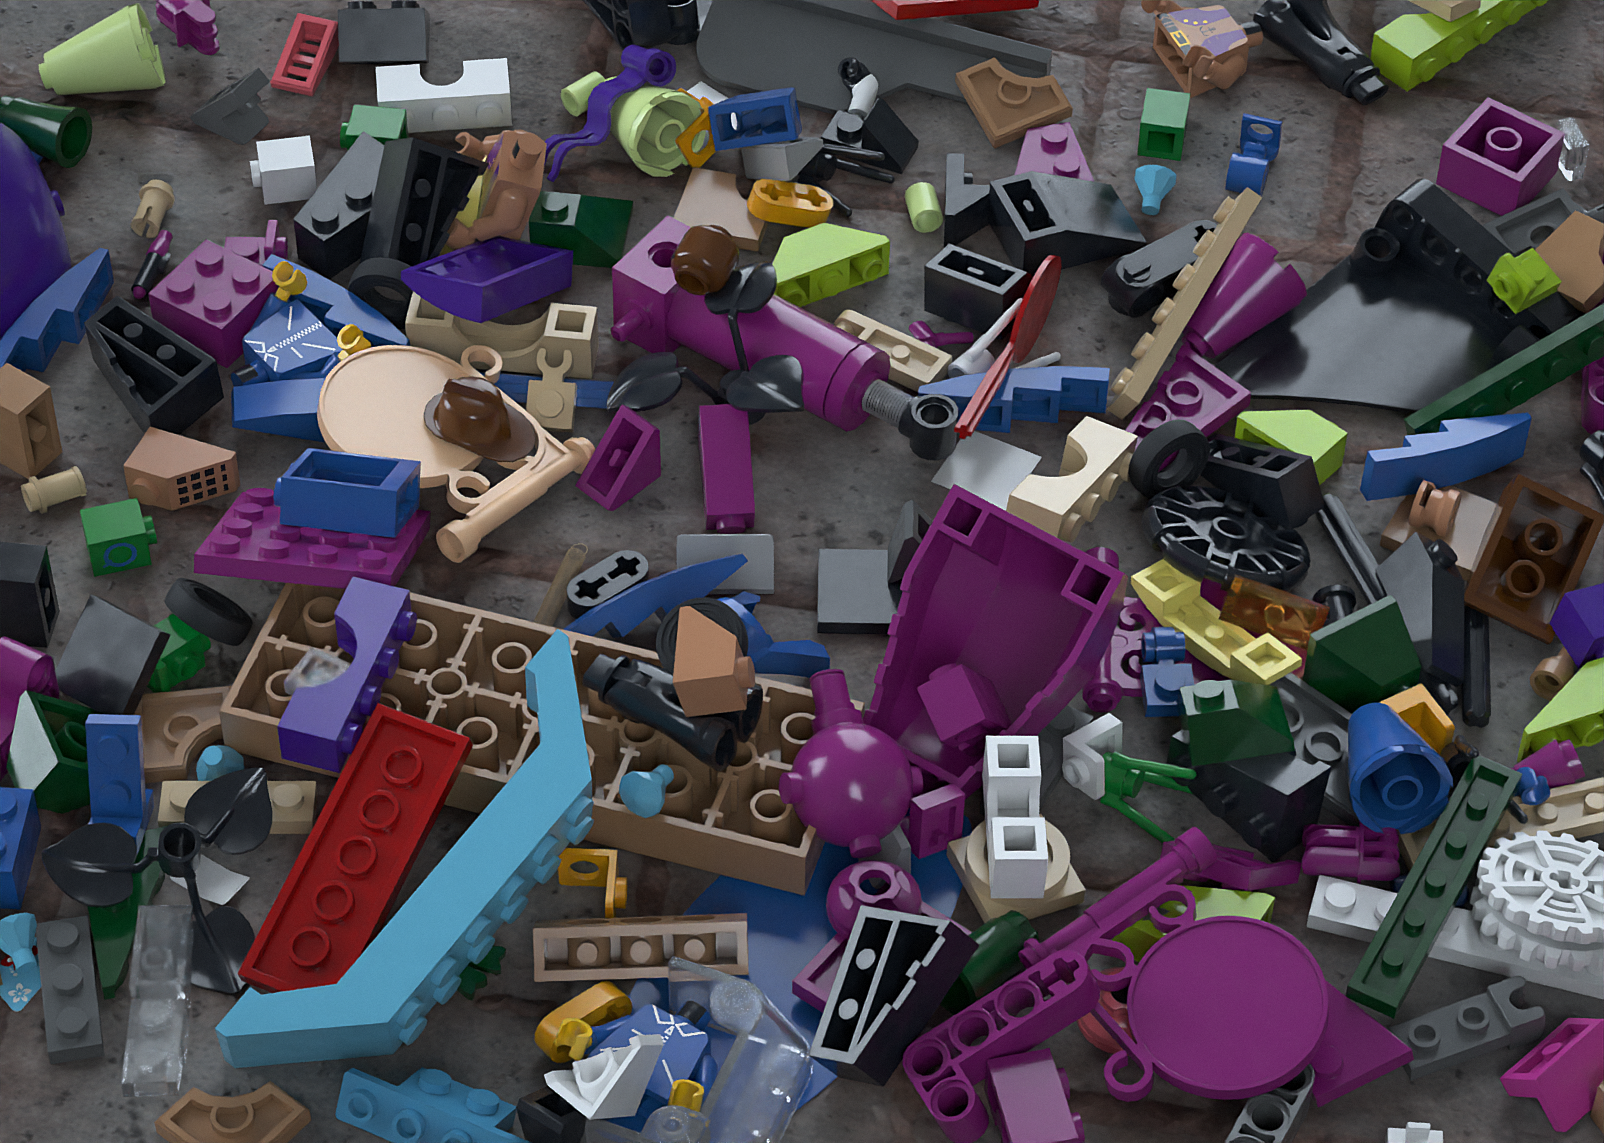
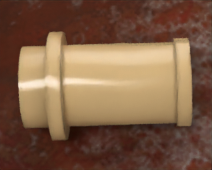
[131,180,175,238]
[21,466,87,514]

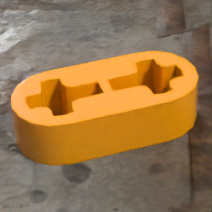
[747,179,833,228]
[534,981,632,1063]

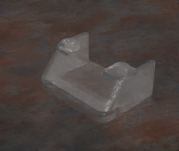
[585,956,814,1143]

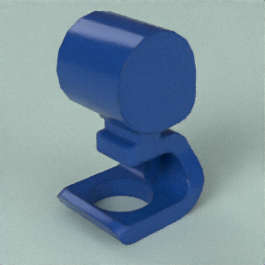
[1225,113,1283,196]

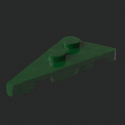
[88,826,167,1000]

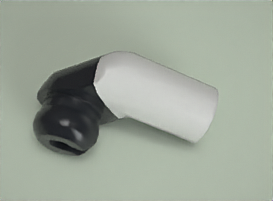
[838,57,879,118]

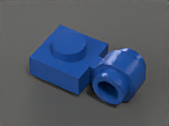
[1140,627,1195,717]

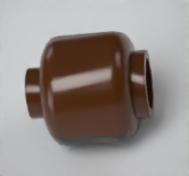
[671,225,740,296]

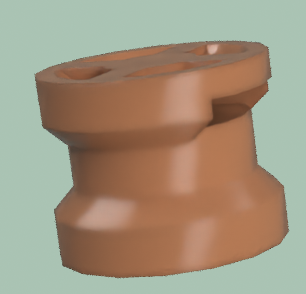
[1409,480,1462,537]

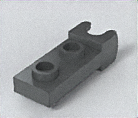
[1388,976,1545,1081]

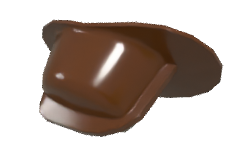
[424,376,536,462]

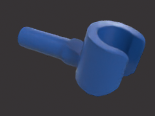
[1514,767,1551,805]

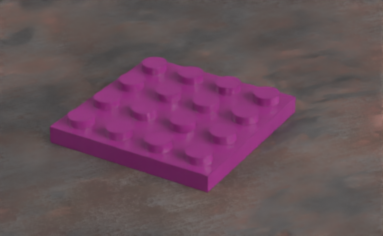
[194,488,431,589]

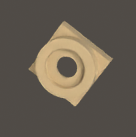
[946,814,1086,923]

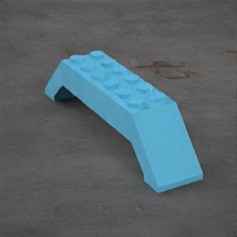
[215,629,594,1068]

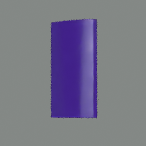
[401,236,573,323]

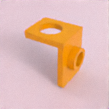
[675,88,716,168]
[558,848,628,918]

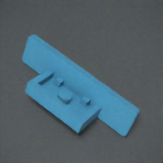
[335,1067,531,1143]

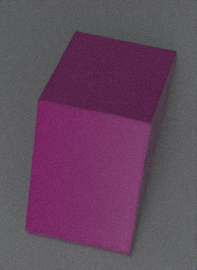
[575,405,661,511]

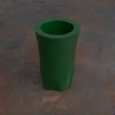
[0,95,92,168]
[940,910,1040,1015]

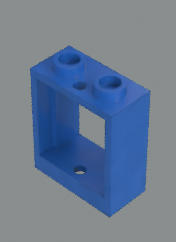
[274,448,421,538]

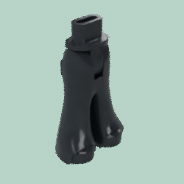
[1253,0,1389,105]
[582,654,763,772]

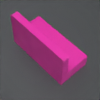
[1500,1018,1604,1132]

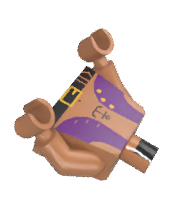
[1141,0,1263,98]
[445,130,547,251]

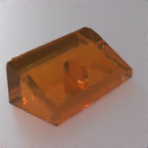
[1219,574,1330,650]

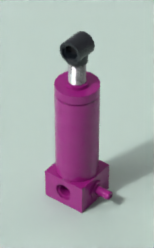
[610,215,958,461]

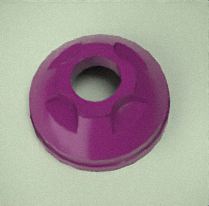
[826,860,922,940]

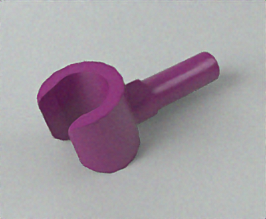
[908,320,973,348]

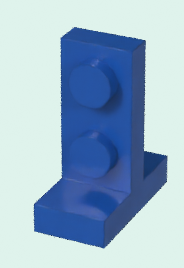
[85,714,154,854]

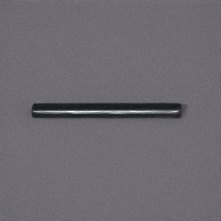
[1315,493,1458,715]

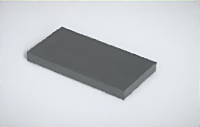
[1270,672,1364,826]

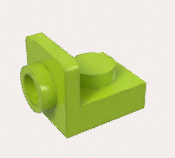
[1487,248,1562,314]

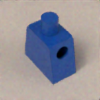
[708,87,802,151]

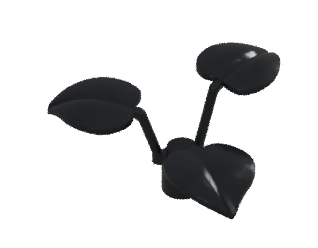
[607,261,804,425]
[41,768,273,995]

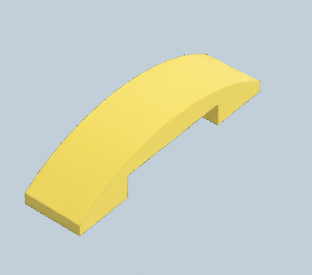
[1131,558,1302,685]

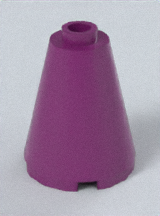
[1181,233,1307,358]

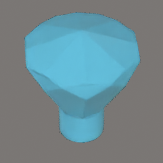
[1135,165,1177,215]
[196,745,244,781]
[619,764,674,818]
[0,913,37,973]

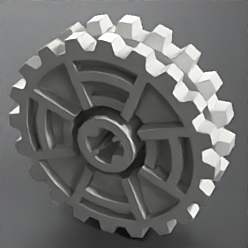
[1470,831,1604,972]

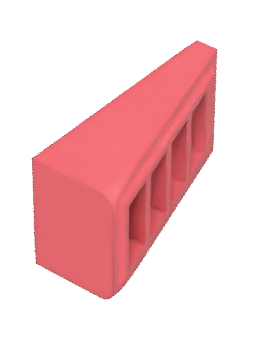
[270,13,339,97]

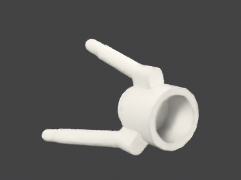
[948,298,1061,379]

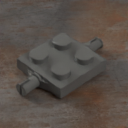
[1483,188,1604,256]

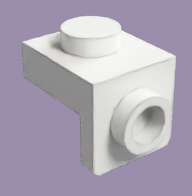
[1062,713,1122,800]

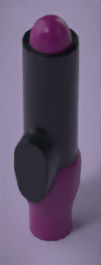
[131,230,173,299]

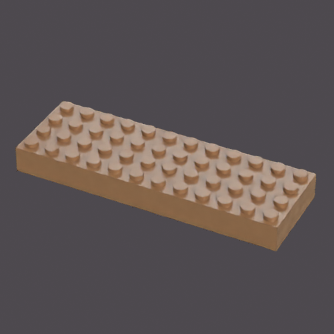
[219,583,865,896]

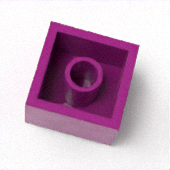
[1436,97,1565,216]
[148,239,279,368]

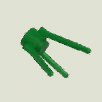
[1100,751,1196,844]

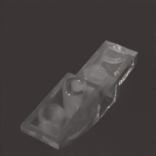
[121,905,193,1097]

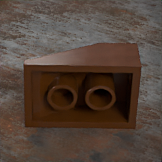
[1464,474,1604,645]

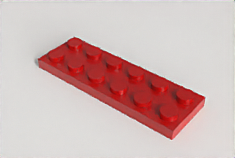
[237,703,473,993]

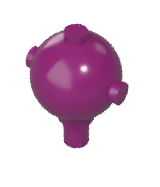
[779,669,923,858]

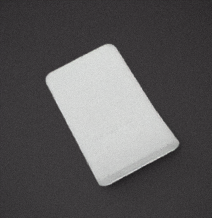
[170,854,250,905]

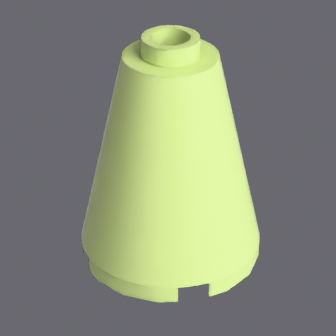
[39,3,166,95]
[603,76,706,177]

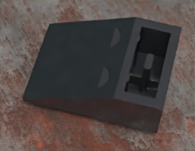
[988,171,1147,276]

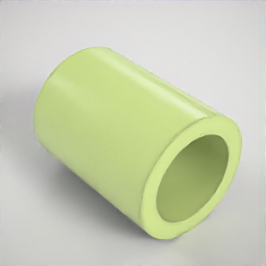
[561,71,605,116]
[905,182,943,233]

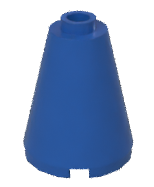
[1348,703,1453,834]

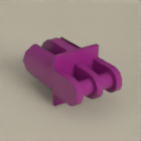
[155,0,220,55]
[1302,821,1400,884]

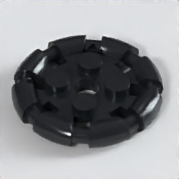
[1142,486,1311,596]

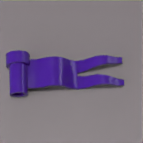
[544,45,676,182]

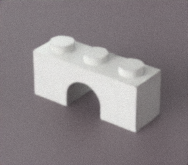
[376,58,512,133]
[982,736,1048,898]

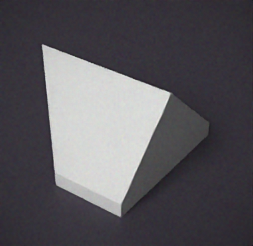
[544,1034,664,1120]

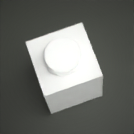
[250,135,317,205]

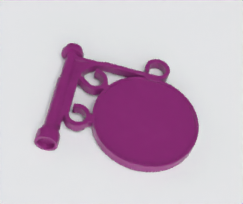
[1018,827,1329,1102]

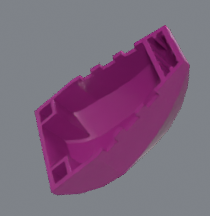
[863,484,1128,808]

